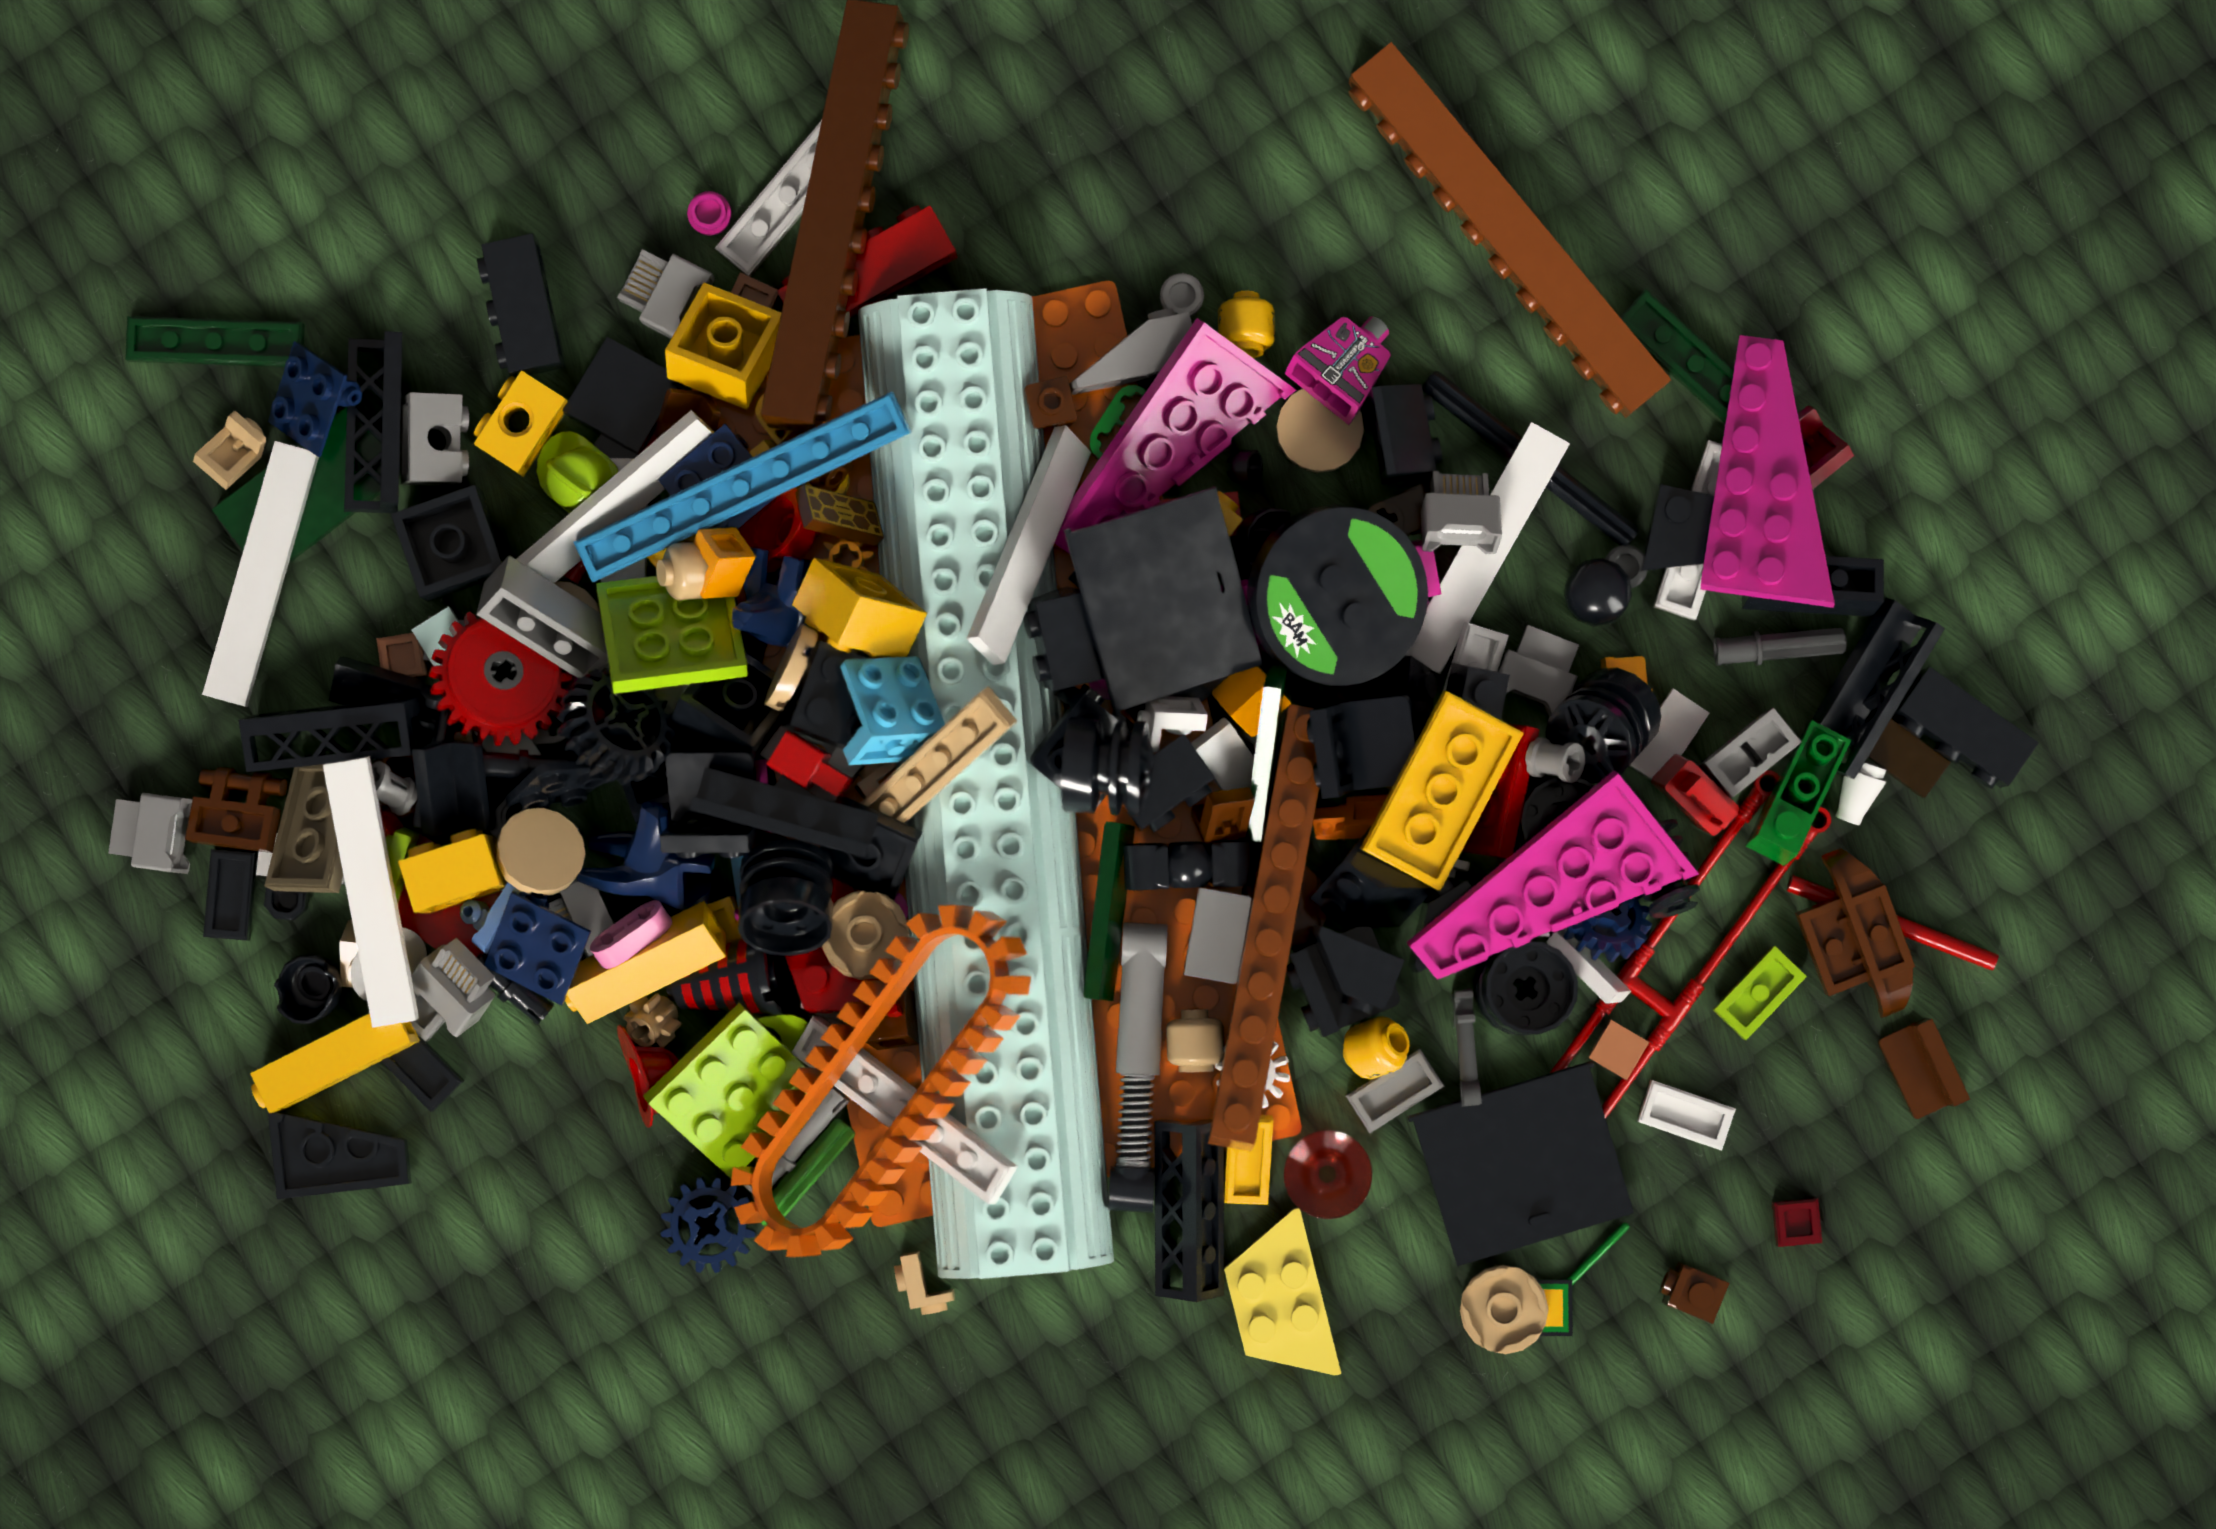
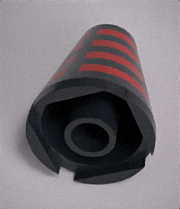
[666,937,793,1015]

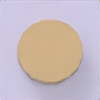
[1276,389,1364,473]
[764,624,818,711]
[495,808,586,896]
[822,891,910,980]
[1460,1264,1549,1354]

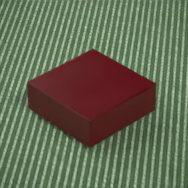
[1772,1198,1822,1247]

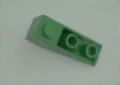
[1745,720,1851,866]

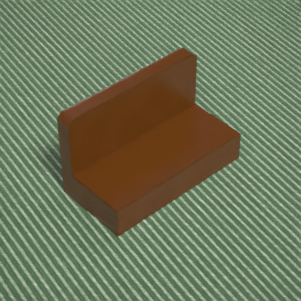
[1878,1018,1970,1119]

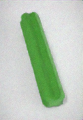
[761,1118,855,1226]

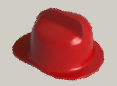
[738,488,820,561]
[617,1025,679,1128]

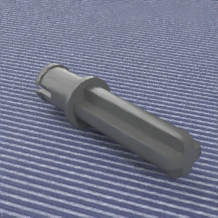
[1713,628,1847,666]

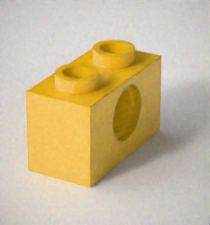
[474,370,568,477]

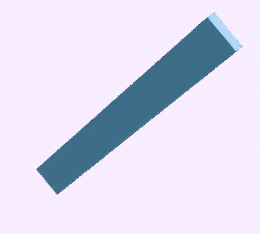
[574,392,912,582]

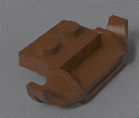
[1795,848,1915,1018]

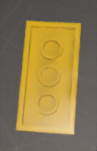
[1360,690,1524,891]

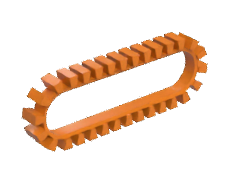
[731,905,1031,1257]

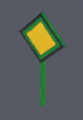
[1536,1222,1630,1336]

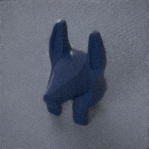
[732,547,817,663]
[577,801,715,910]

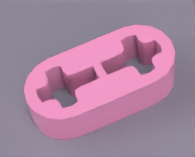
[590,900,672,969]

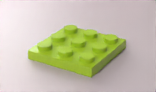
[596,576,748,694]
[643,1002,808,1179]

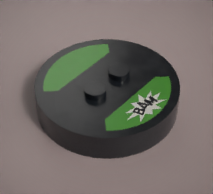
[1247,505,1428,686]

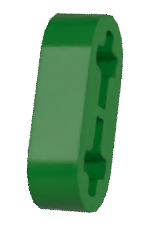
[1090,385,1146,460]

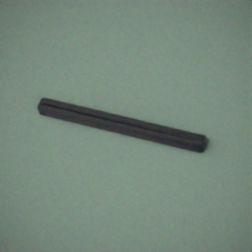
[1422,371,1639,546]

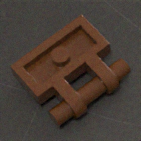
[185,767,287,853]

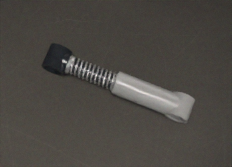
[1109,922,1168,1213]

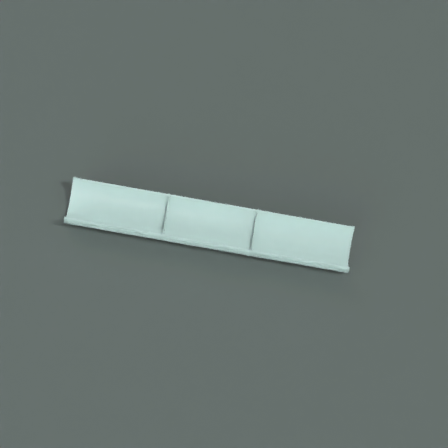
[858,288,1114,1279]

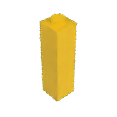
[565,901,726,1024]
[250,1013,420,1113]

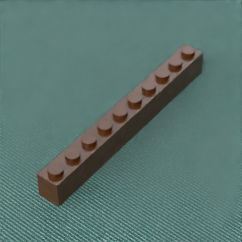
[761,0,909,433]

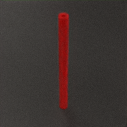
[1786,875,1999,971]

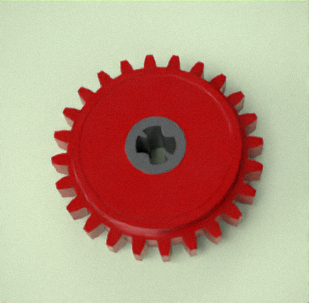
[429,612,572,747]

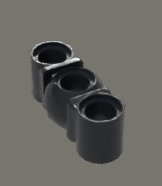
[1123,840,1251,890]

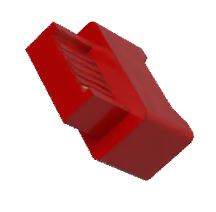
[766,730,853,797]
[1651,754,1739,836]

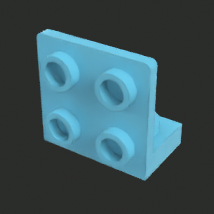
[840,656,945,765]

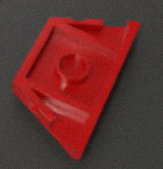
[785,878,903,1017]

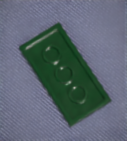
[212,407,401,563]

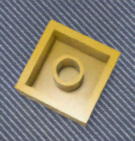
[665,282,781,410]
[792,558,927,658]
[398,829,507,914]

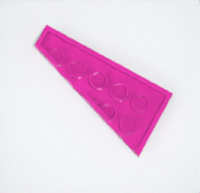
[1054,318,1296,554]
[1700,335,1834,608]
[1406,770,1699,980]

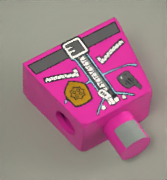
[1284,316,1391,425]

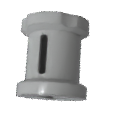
[1525,737,1585,783]
[372,761,418,816]

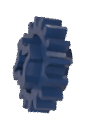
[1563,894,1652,963]
[661,1177,757,1273]

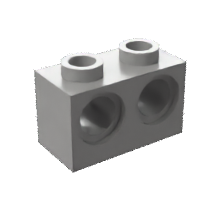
[1698,708,1801,798]

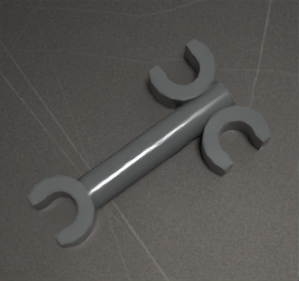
[1451,989,1482,1107]

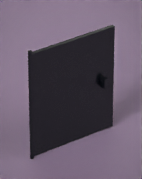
[1064,487,1262,716]
[1407,1061,1634,1266]

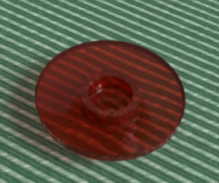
[1284,1130,1372,1219]

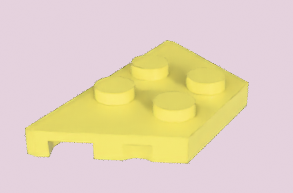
[1224,1207,1341,1375]

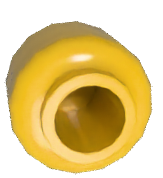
[1218,291,1275,358]
[1343,1016,1410,1079]

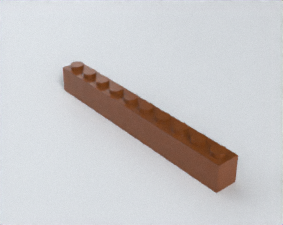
[1348,42,1671,418]
[1208,704,1319,1152]

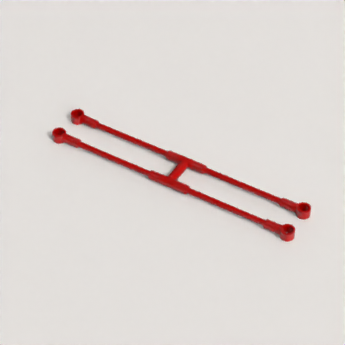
[1550,770,1831,1119]

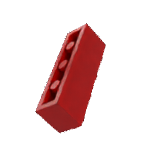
[777,205,958,318]

